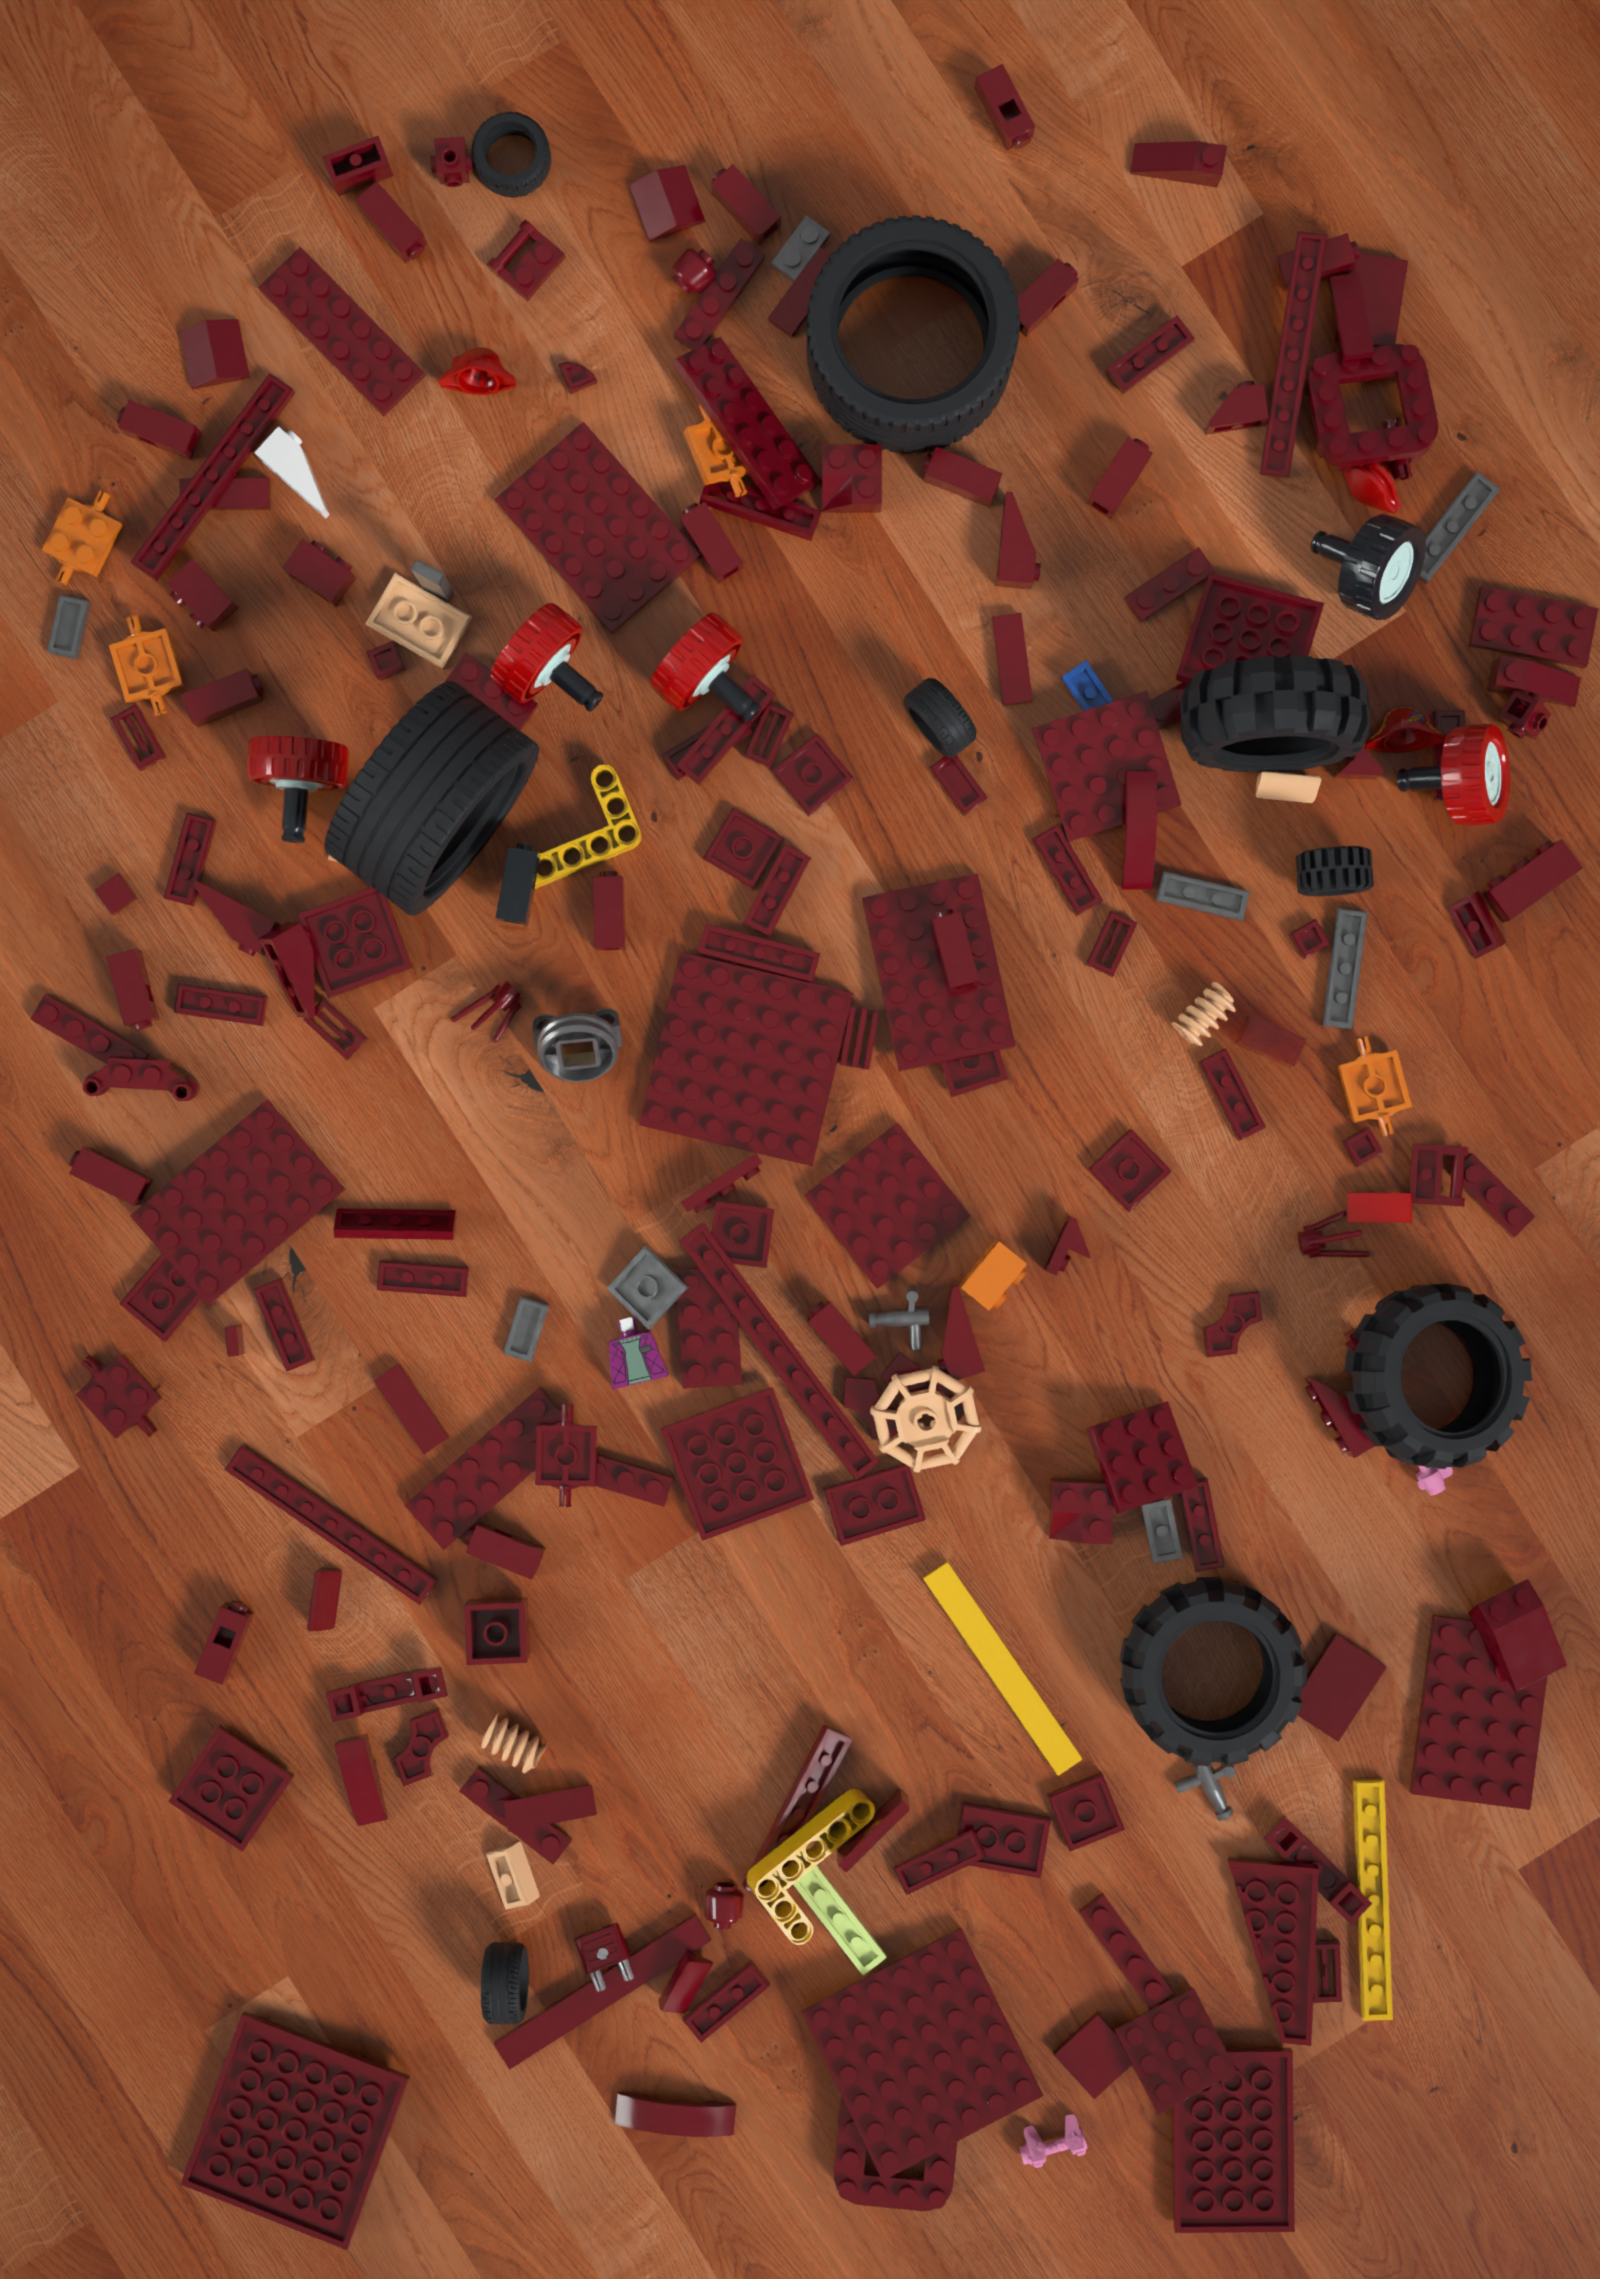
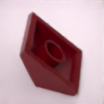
[630,165,705,242]
[180,319,250,390]

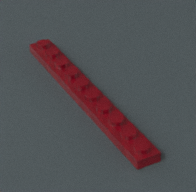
[678,1223,879,1480]

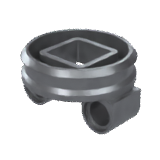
[532,1008,622,1082]

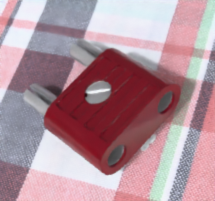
[574,1922,634,1992]

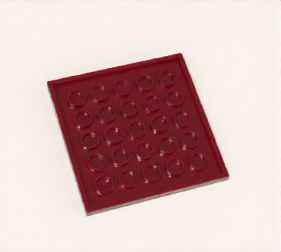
[639,952,853,1166]
[801,1928,1044,2181]
[181,2011,410,2250]

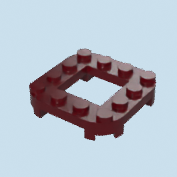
[1305,344,1438,472]
[834,2096,957,2211]

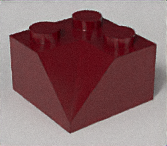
[822,445,882,513]
[1049,1479,1113,1544]

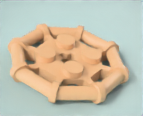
[870,1365,982,1473]

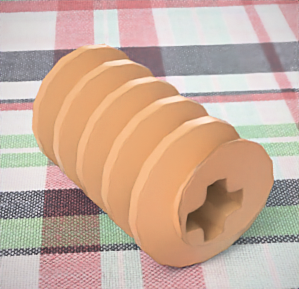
[1171,981,1236,1046]
[481,1713,549,1774]

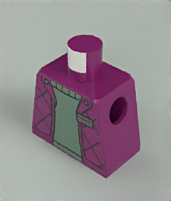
[609,1316,669,1390]

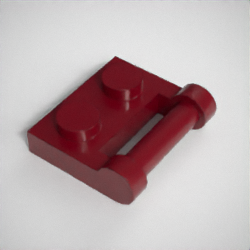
[486,219,565,302]
[1410,1144,1468,1207]

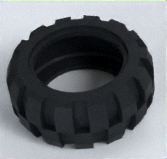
[1180,656,1370,773]
[1344,1283,1532,1469]
[1119,1577,1307,1767]

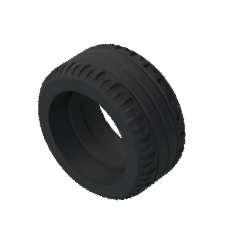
[471,112,551,198]
[904,678,977,757]
[481,1942,529,2025]

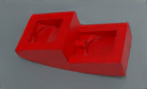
[1347,1192,1412,1223]

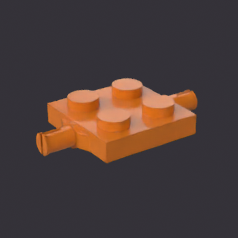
[683,404,749,497]
[42,490,123,586]
[109,615,185,716]
[1337,1036,1412,1137]

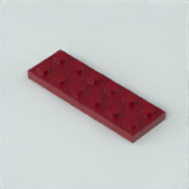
[258,247,426,417]
[672,336,822,510]
[405,1387,561,1550]

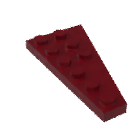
[1228,1857,1319,2046]

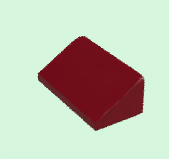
[1447,891,1506,959]
[307,1567,342,1631]
[658,1950,713,2014]

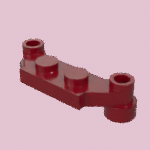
[83,1056,200,1101]

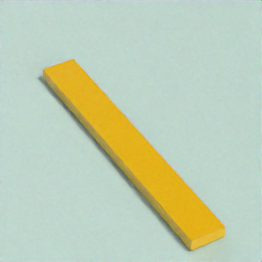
[923,1561,1082,1776]
[1353,1778,1393,2021]

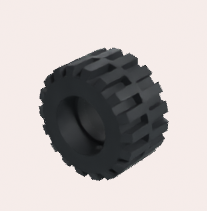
[1295,846,1374,896]

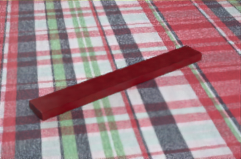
[1260,231,1327,479]
[130,373,295,582]
[224,1444,438,1605]
[494,1913,711,2070]

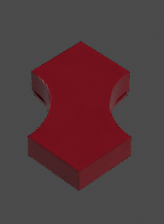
[1203,1291,1263,1358]
[843,1377,898,1440]
[393,1707,449,1786]

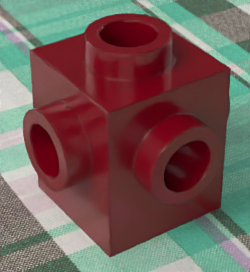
[430,137,474,187]
[1499,690,1551,740]

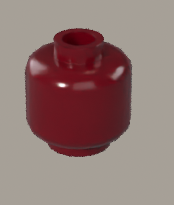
[672,248,716,294]
[704,1882,744,1929]

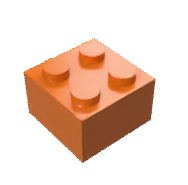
[958,1240,1027,1311]

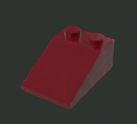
[1468,1579,1567,1693]

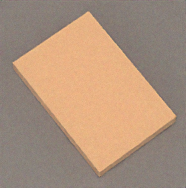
[365,573,473,670]

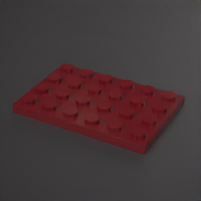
[495,421,701,634]
[862,873,1016,1072]
[130,1099,346,1306]
[1409,1615,1547,1810]
[1172,2048,1295,2233]

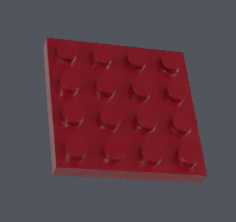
[1176,572,1324,683]
[1032,691,1182,842]
[804,1122,971,1289]
[661,1387,814,1541]

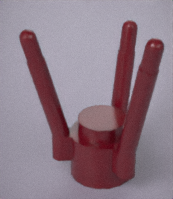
[451,981,523,1043]
[1297,1211,1370,1258]

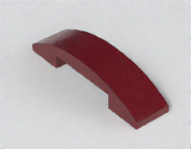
[1122,770,1157,890]
[326,1666,448,1722]
[1264,1816,1372,1925]
[615,2092,736,2137]

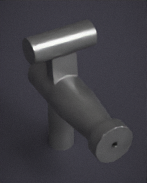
[869,1285,929,1350]
[1175,1762,1235,1820]

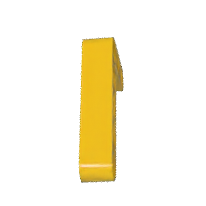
[535,764,642,889]
[747,1789,875,1945]

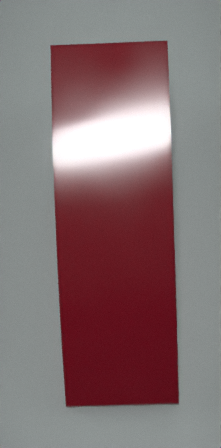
[335,1734,388,1826]

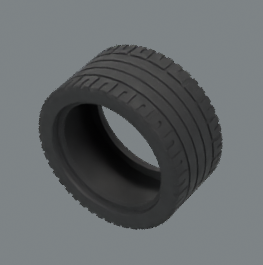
[806,215,1020,454]
[324,681,539,915]

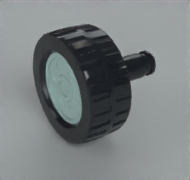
[1311,514,1426,620]

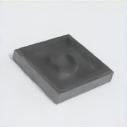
[606,1245,690,1330]

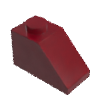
[1205,381,1269,435]

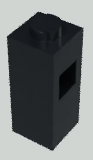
[495,843,541,926]

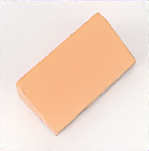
[1255,771,1321,803]
[486,1842,540,1910]

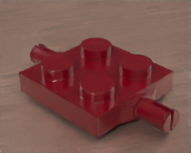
[75,1354,162,1439]
[535,1404,597,1507]

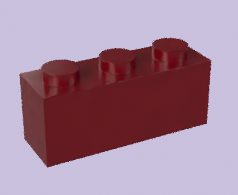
[1483,839,1583,923]

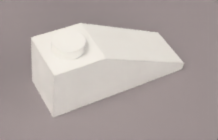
[255,426,330,519]

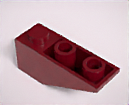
[1304,1376,1375,1458]

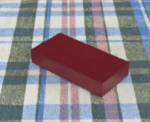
[929,755,988,816]

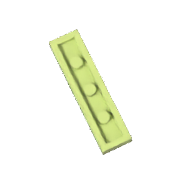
[793,1865,887,1976]

